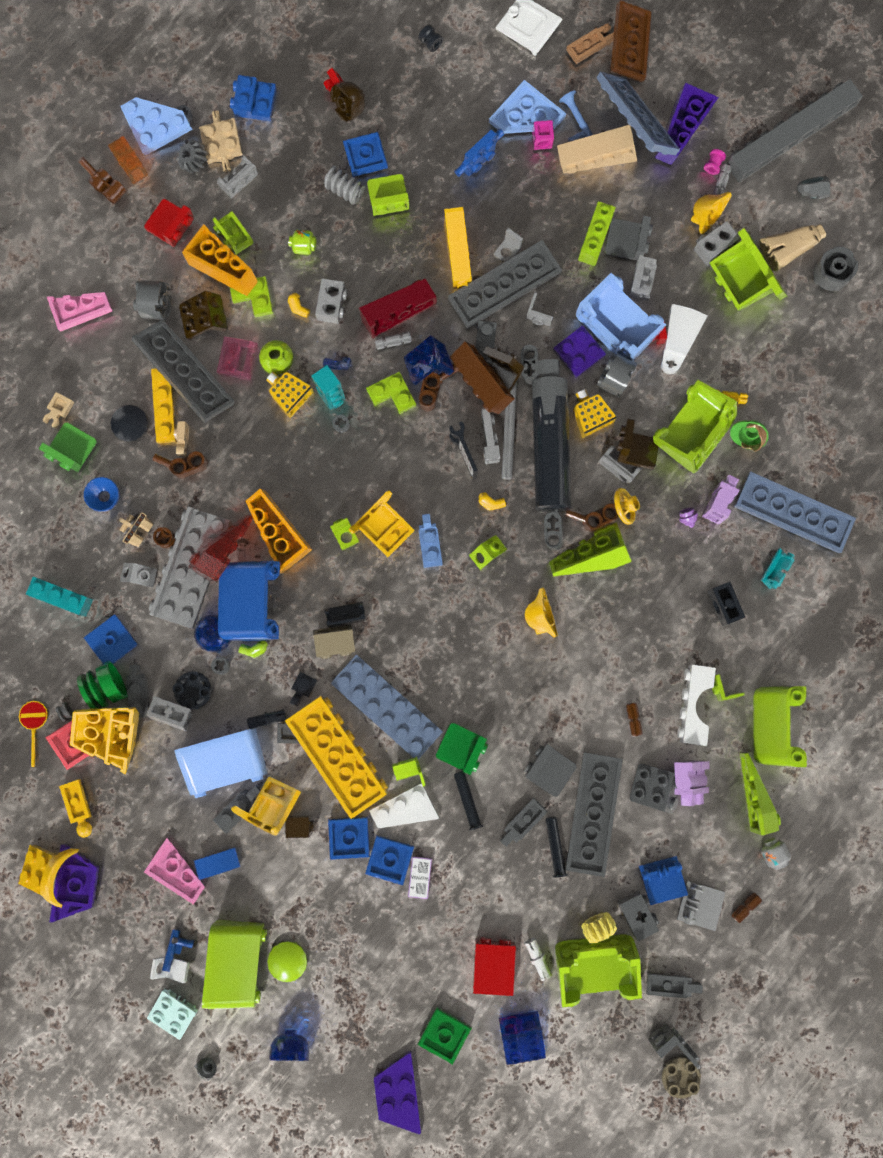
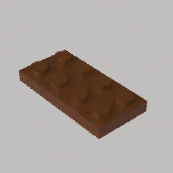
[610,0,651,82]

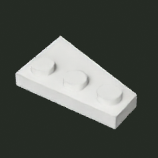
[369,783,439,828]

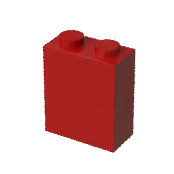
[473,937,516,996]

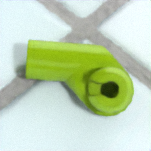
[238,640,268,658]

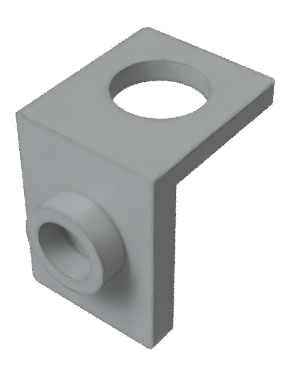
[494,228,523,262]
[526,292,553,326]
[120,563,157,587]

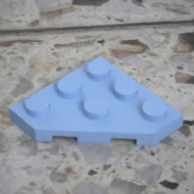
[489,80,566,134]
[120,97,193,156]

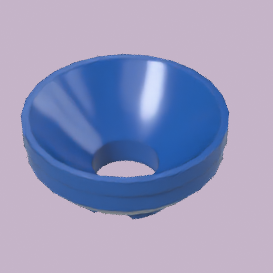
[84,477,120,512]

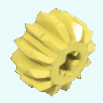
[581,912,617,943]

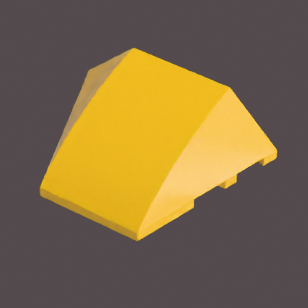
[70,707,139,774]

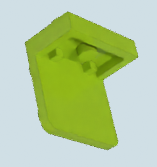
[367,174,409,216]

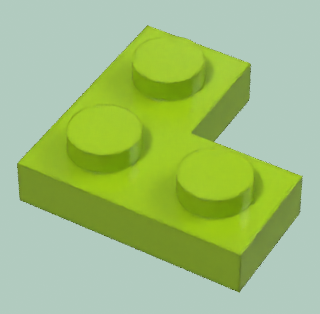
[230,276,273,317]
[366,372,416,414]

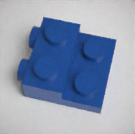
[230,75,276,121]

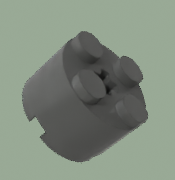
[813,246,858,291]
[133,280,172,320]
[597,353,637,398]

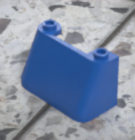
[218,561,280,641]

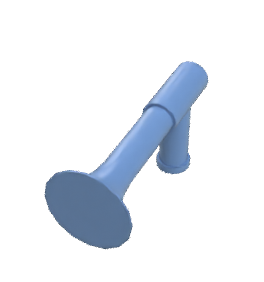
[559,91,593,142]

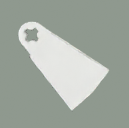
[661,304,708,374]

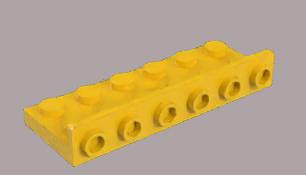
[285,696,388,819]

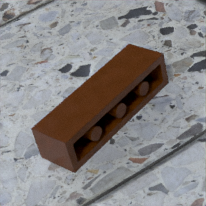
[450,341,515,414]

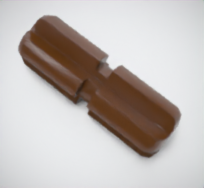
[626,703,643,736]
[732,892,762,923]

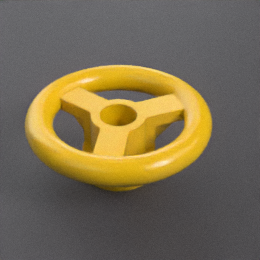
[614,488,640,525]

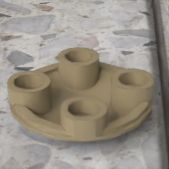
[662,1056,701,1099]

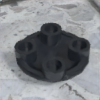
[110,405,148,442]
[172,671,212,710]

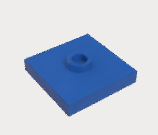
[343,132,388,177]
[84,614,139,664]
[328,817,370,860]
[365,835,414,885]

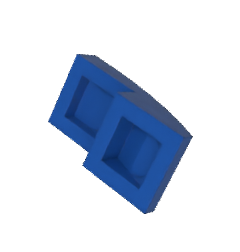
[194,848,240,880]

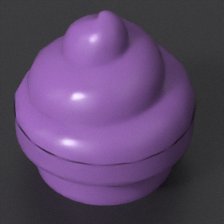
[678,507,698,528]

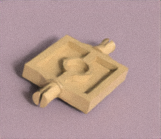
[199,111,243,172]

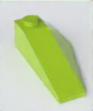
[549,522,632,576]
[740,753,781,835]

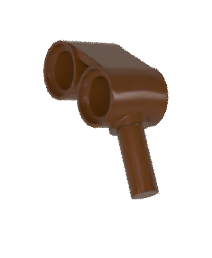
[78,156,127,205]
[419,366,458,411]
[152,451,208,479]
[565,503,618,532]

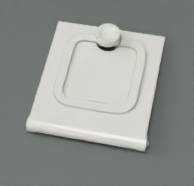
[496,0,562,56]

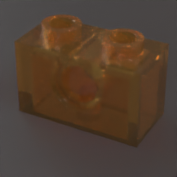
[108,136,148,185]

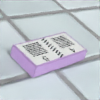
[408,856,432,899]

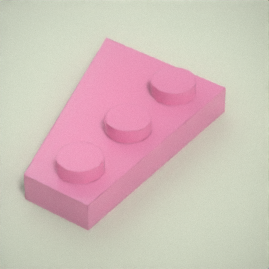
[47,292,112,332]
[144,838,205,905]

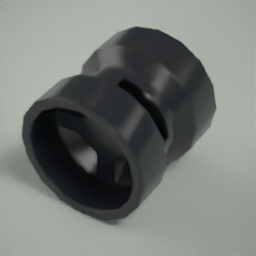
[418,24,444,52]

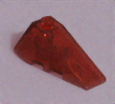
[188,515,253,582]

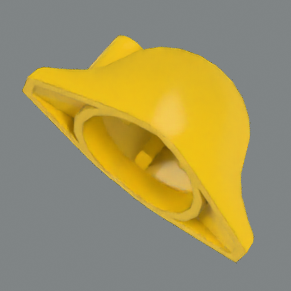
[691,192,732,235]
[525,587,558,637]

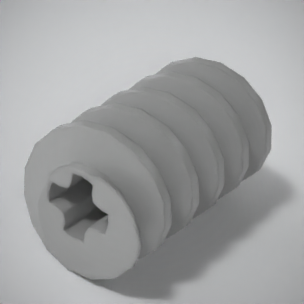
[324,165,365,205]

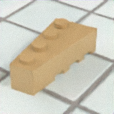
[557,125,637,174]

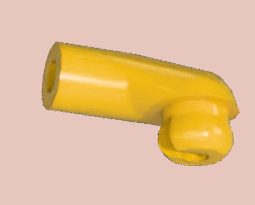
[288,293,310,318]
[478,492,506,510]

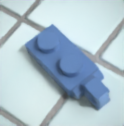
[419,514,443,568]

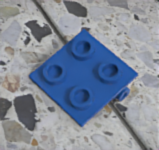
[639,856,688,905]

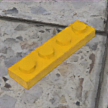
[151,369,177,444]

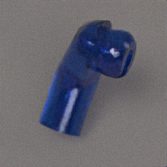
[323,357,352,370]

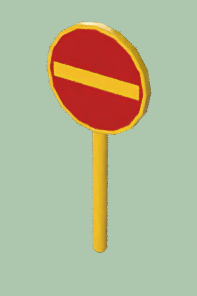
[19,701,48,767]

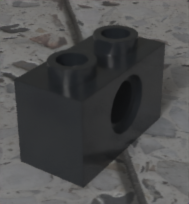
[707,582,746,626]

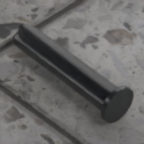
[454,771,484,831]
[545,817,568,878]

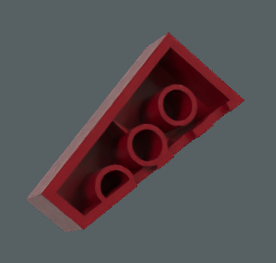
[359,278,437,339]

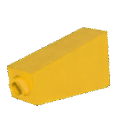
[444,207,472,289]

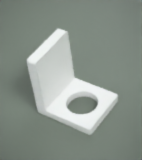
[150,957,190,983]

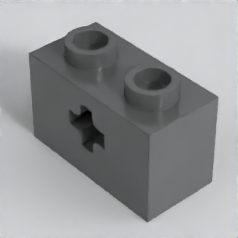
[617,891,660,942]

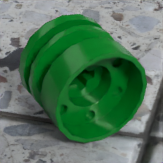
[77,661,128,709]

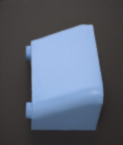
[576,273,666,361]
[174,729,268,798]

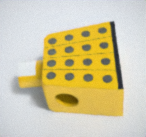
[266,372,314,418]
[573,389,617,438]

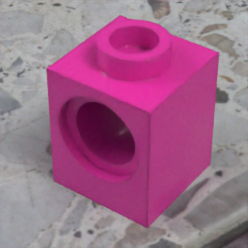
[532,120,554,150]

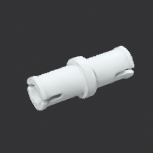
[524,938,552,981]

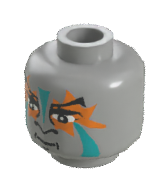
[761,838,791,870]

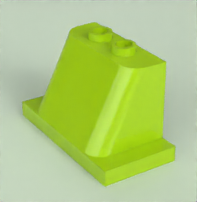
[709,228,787,311]

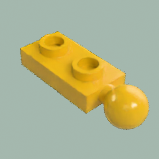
[59,779,92,838]

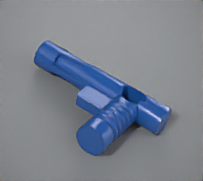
[162,930,194,972]

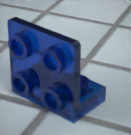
[404,335,454,385]
[499,1011,546,1065]

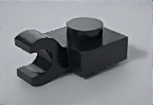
[290,672,318,707]

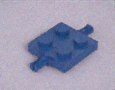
[454,129,504,177]

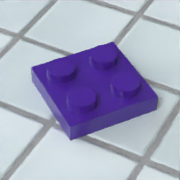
[553,325,606,378]

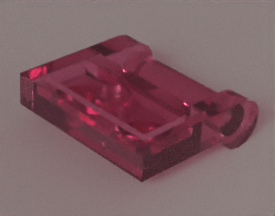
[217,336,258,381]

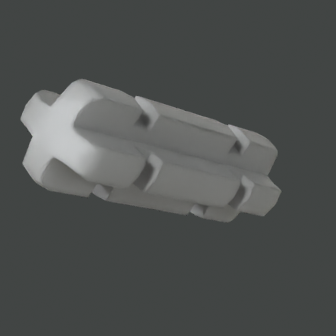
[713,164,732,195]
[375,332,412,350]

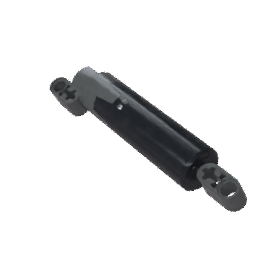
[521,344,572,550]

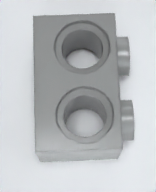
[694,221,741,266]
[315,279,348,324]

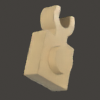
[43,392,75,428]
[174,421,189,457]

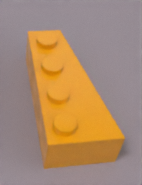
[182,224,258,296]
[246,489,313,573]

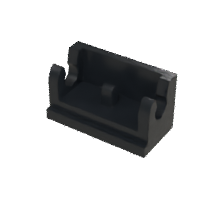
[324,602,367,628]

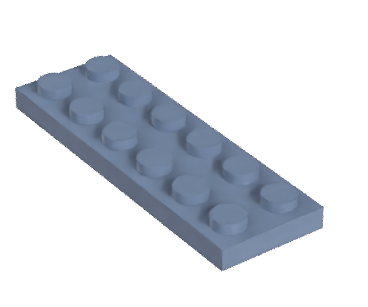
[596,71,680,156]
[734,472,856,553]
[331,654,443,760]

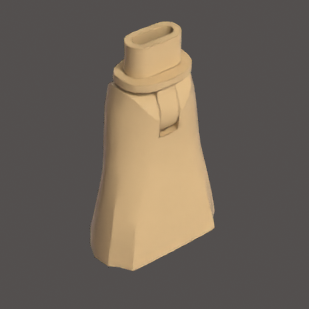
[759,224,826,272]

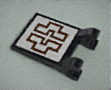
[449,421,478,480]

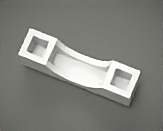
[677,665,716,746]

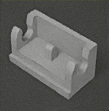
[217,155,258,198]
[629,255,657,301]
[599,445,642,486]
[146,696,192,731]

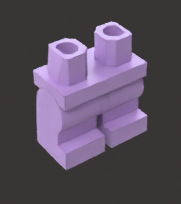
[702,475,739,524]
[674,761,710,806]

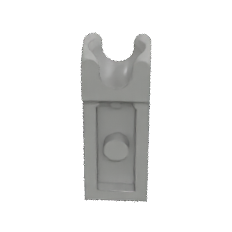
[481,409,500,464]

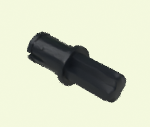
[247,709,287,729]

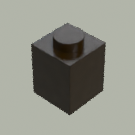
[285,816,315,838]

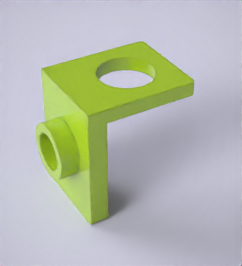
[330,518,359,550]
[469,535,507,570]
[712,674,745,701]
[392,757,426,786]

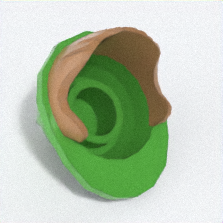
[730,420,769,452]

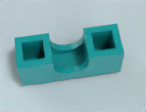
[311,365,345,410]
[25,577,93,617]

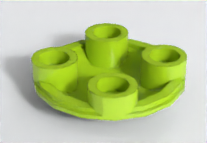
[267,941,307,982]

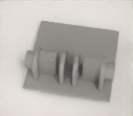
[677,881,725,931]

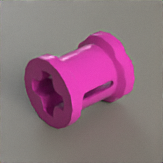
[704,149,726,175]

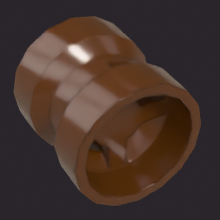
[153,527,176,549]

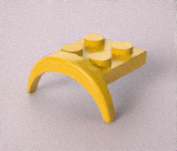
[349,490,415,558]
[231,776,301,835]
[18,845,79,907]

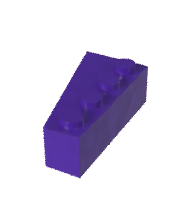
[655,83,719,165]

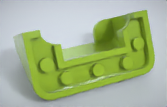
[653,380,737,473]
[753,686,807,767]
[202,919,267,1009]
[555,934,642,1007]

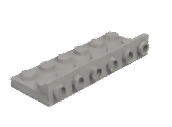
[149,506,231,629]

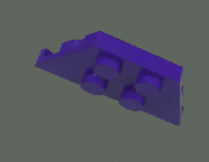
[49,844,99,923]
[374,1051,421,1134]

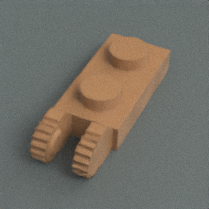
[566,23,614,64]

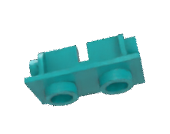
[761,548,795,589]

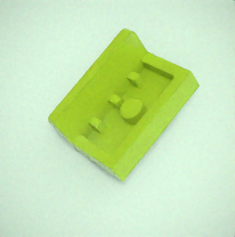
[212,211,254,255]

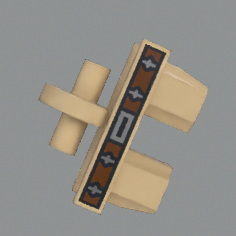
[118,512,153,547]

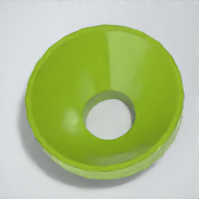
[259,340,294,375]

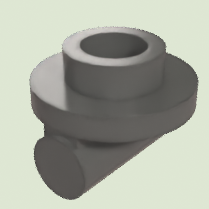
[194,1058,217,1081]

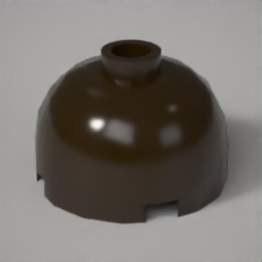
[330,81,365,122]

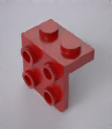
[144,199,194,247]

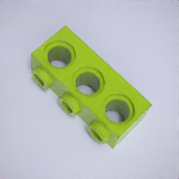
[578,201,616,266]

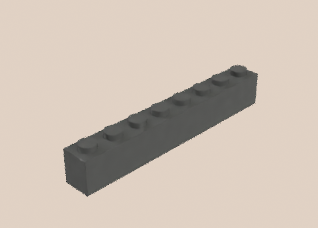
[727,79,863,182]

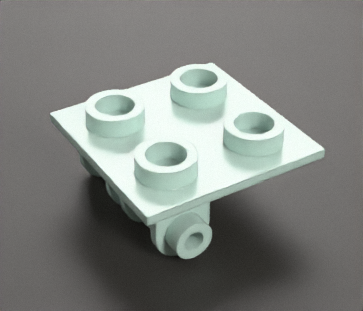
[147,988,198,1040]

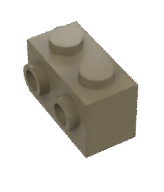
[313,625,355,659]

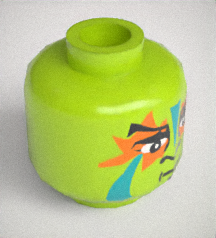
[289,229,317,256]

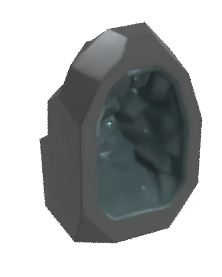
[797,176,830,199]

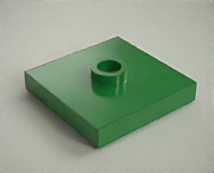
[417,1007,472,1065]

